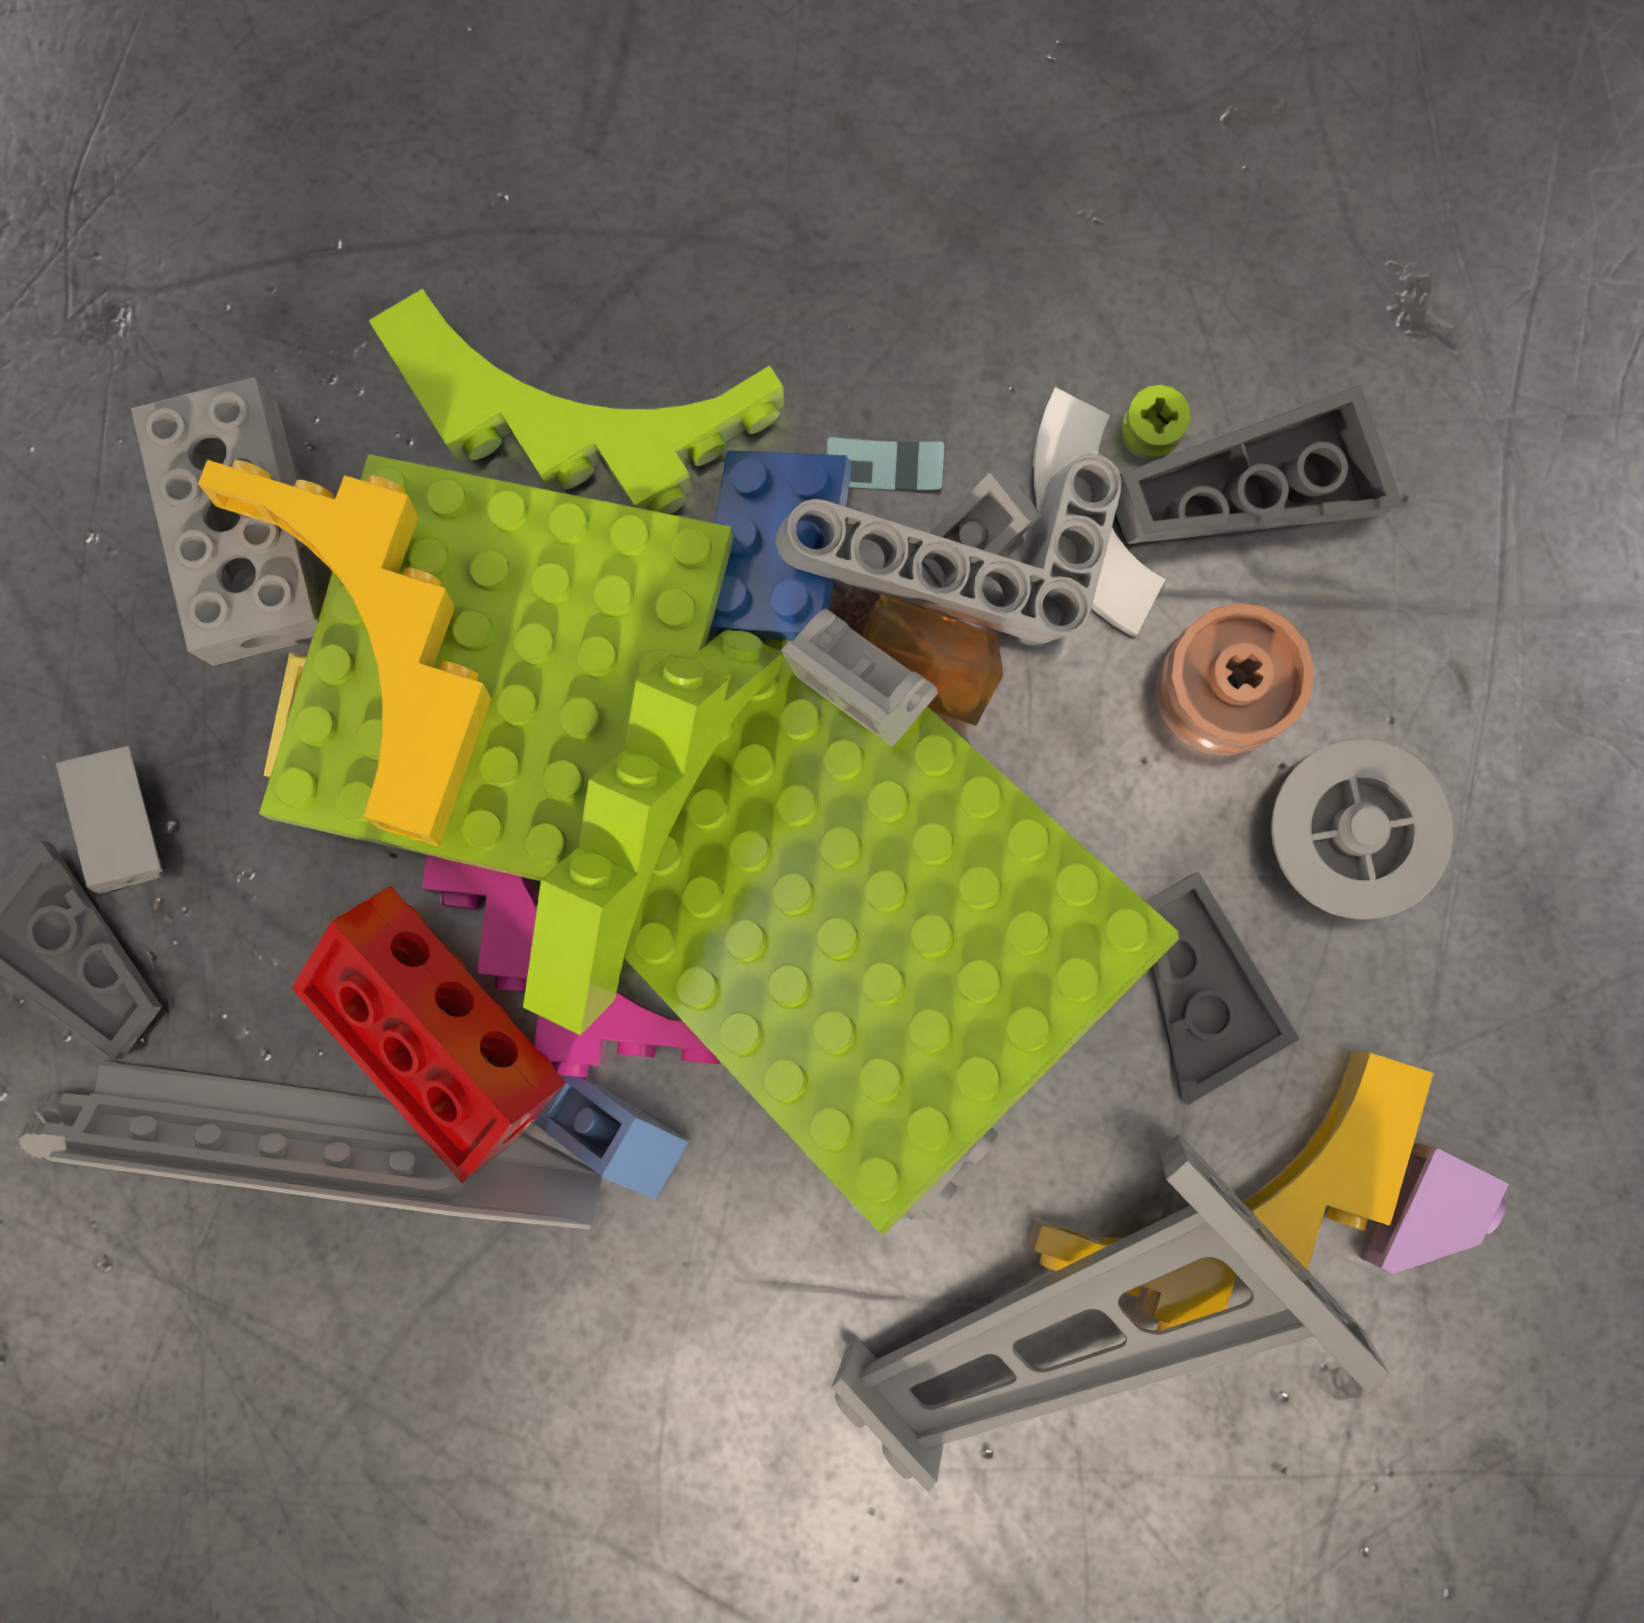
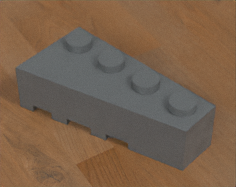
[1116,385,1403,544]

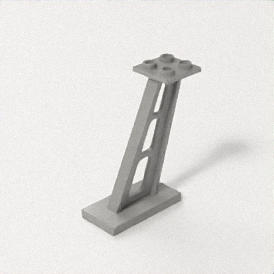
[832,1133,1389,1492]

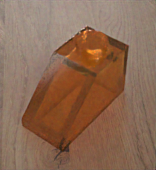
[861,594,1003,726]

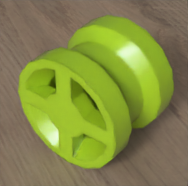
[1120,385,1191,460]

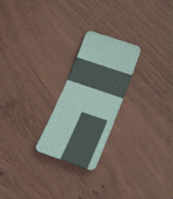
[826,437,944,490]

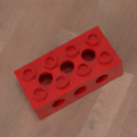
[291,886,566,1183]

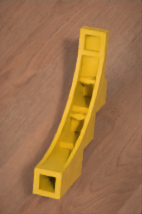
[198,460,492,847]
[1027,1051,1433,1330]

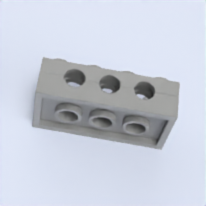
[131,377,325,666]

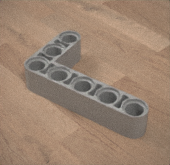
[775,454,1122,643]

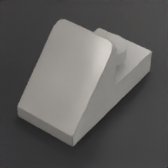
[923,466,1042,586]

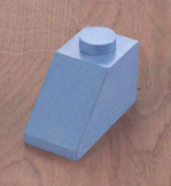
[534,1075,689,1200]

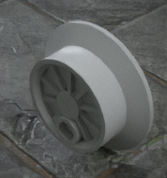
[1271,739,1453,920]

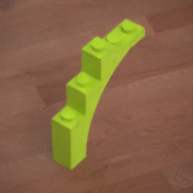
[369,288,784,514]
[523,629,783,1035]

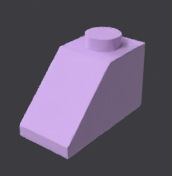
[1362,1143,1509,1274]

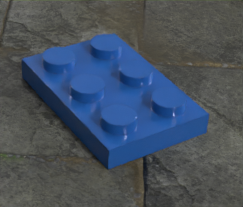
[709,450,852,641]

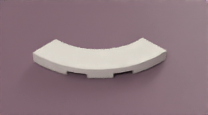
[1033,387,1166,638]

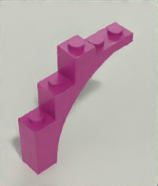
[422,855,720,1077]

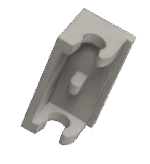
[781,608,938,747]
[56,746,163,895]

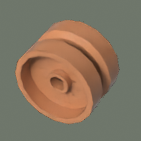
[1155,603,1315,756]

